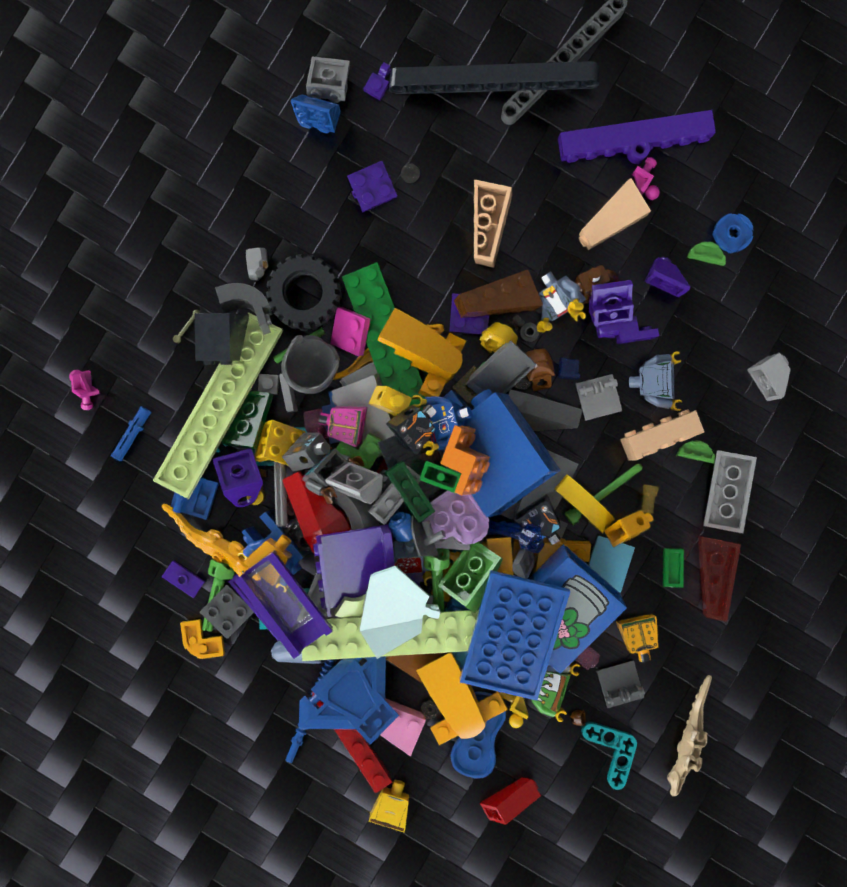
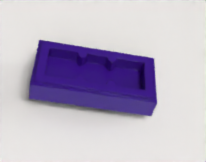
[162,560,206,598]

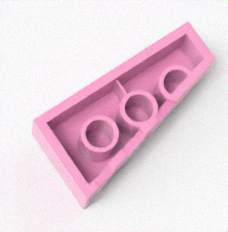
[381,698,426,756]

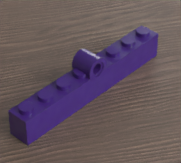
[558,110,716,164]

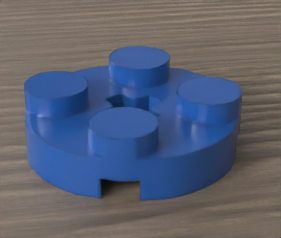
[712,214,753,253]

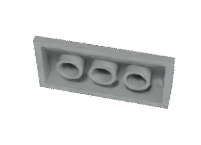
[703,450,757,533]

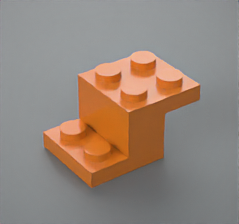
[440,425,490,496]

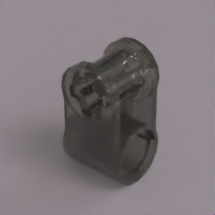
[282,514,311,551]

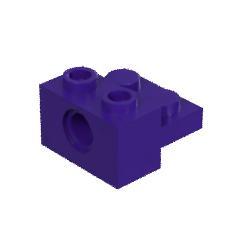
[589,280,634,326]

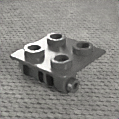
[200,585,254,639]
[597,660,645,708]

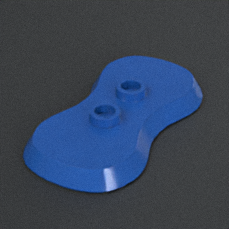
[451,692,506,778]

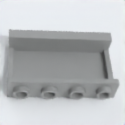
[332,374,394,457]

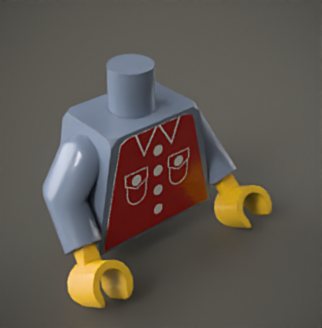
[392,539,432,586]

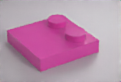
[330,307,370,356]

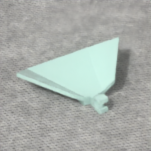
[360,566,440,659]

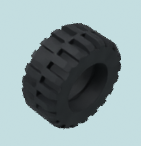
[266,254,342,331]

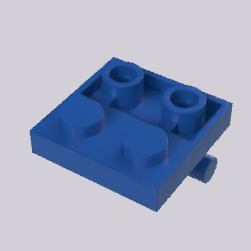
[171,478,219,520]

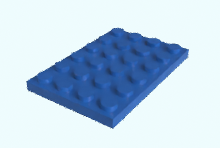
[460,570,570,701]

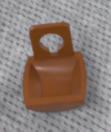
[525,349,554,391]

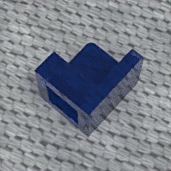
[558,357,580,380]

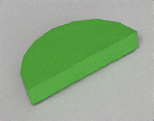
[687,242,726,266]
[676,441,715,464]

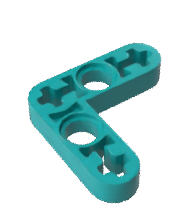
[581,721,637,790]

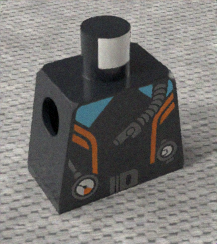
[386,404,437,455]
[516,494,561,545]

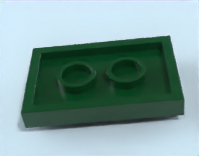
[221,390,273,449]

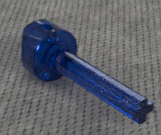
[488,520,544,553]

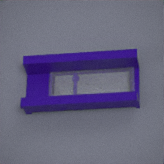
[235,550,333,659]

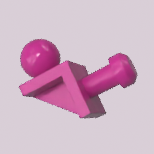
[632,157,660,200]
[69,370,99,410]

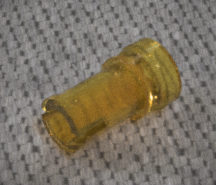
[641,485,659,513]

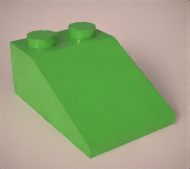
[438,542,503,613]

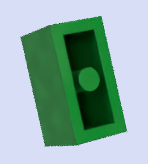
[419,461,462,494]

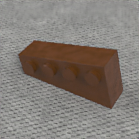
[454,270,543,318]

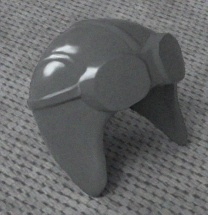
[281,335,340,394]

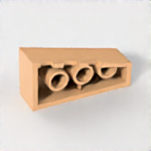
[620,409,704,460]

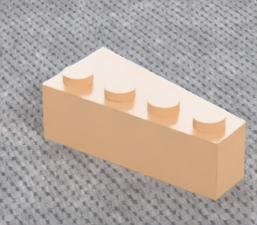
[474,180,512,268]

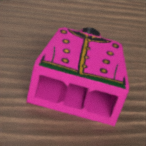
[319,406,367,447]

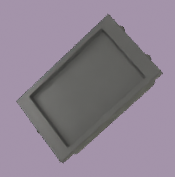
[466,341,537,395]

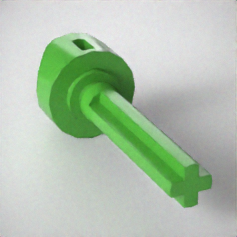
[423,548,450,612]
[202,560,235,632]

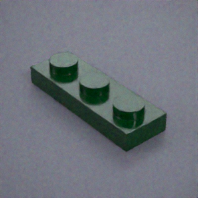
[385,461,435,523]

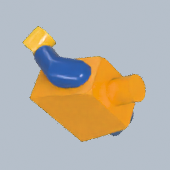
[238,535,293,592]

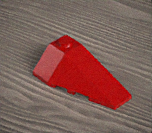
[282,471,351,554]

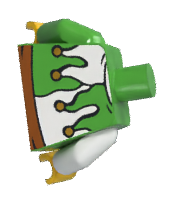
[532,663,580,722]

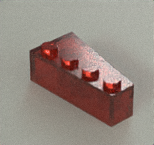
[698,536,741,622]

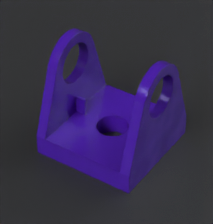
[213,448,263,507]

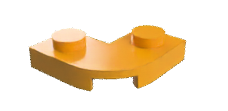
[180,619,225,659]

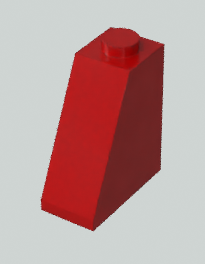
[480,777,541,825]

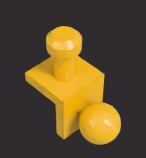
[500,692,529,728]

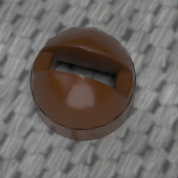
[570,710,586,726]

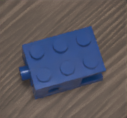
[242,509,310,575]

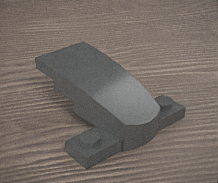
[500,450,578,538]

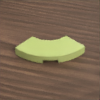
[334,594,366,618]

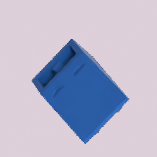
[291,95,341,133]

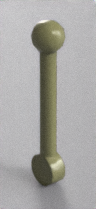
[173,310,200,343]

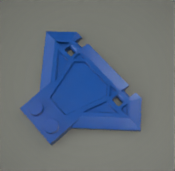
[299,656,399,745]

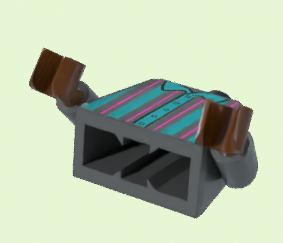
[302,448,365,504]

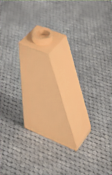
[579,179,651,250]

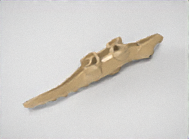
[667,675,712,796]

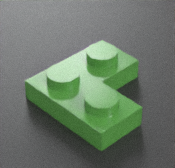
[336,433,383,470]

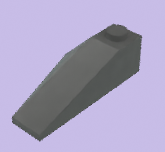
[508,389,582,431]

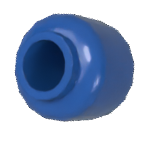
[388,512,413,542]

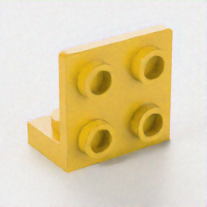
[254,420,306,466]

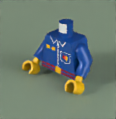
[412,395,473,456]

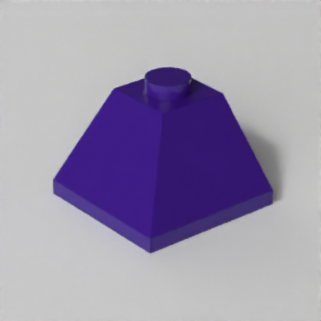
[644,257,690,297]

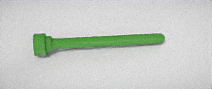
[564,464,642,526]

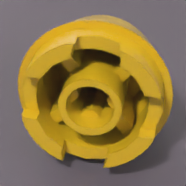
[479,322,518,353]

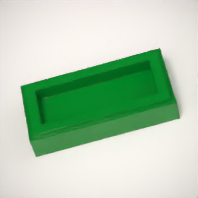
[663,548,684,588]

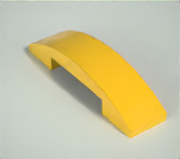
[554,475,615,534]

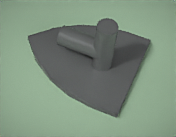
[411,515,446,557]

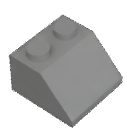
[747,353,790,401]
[326,462,383,504]

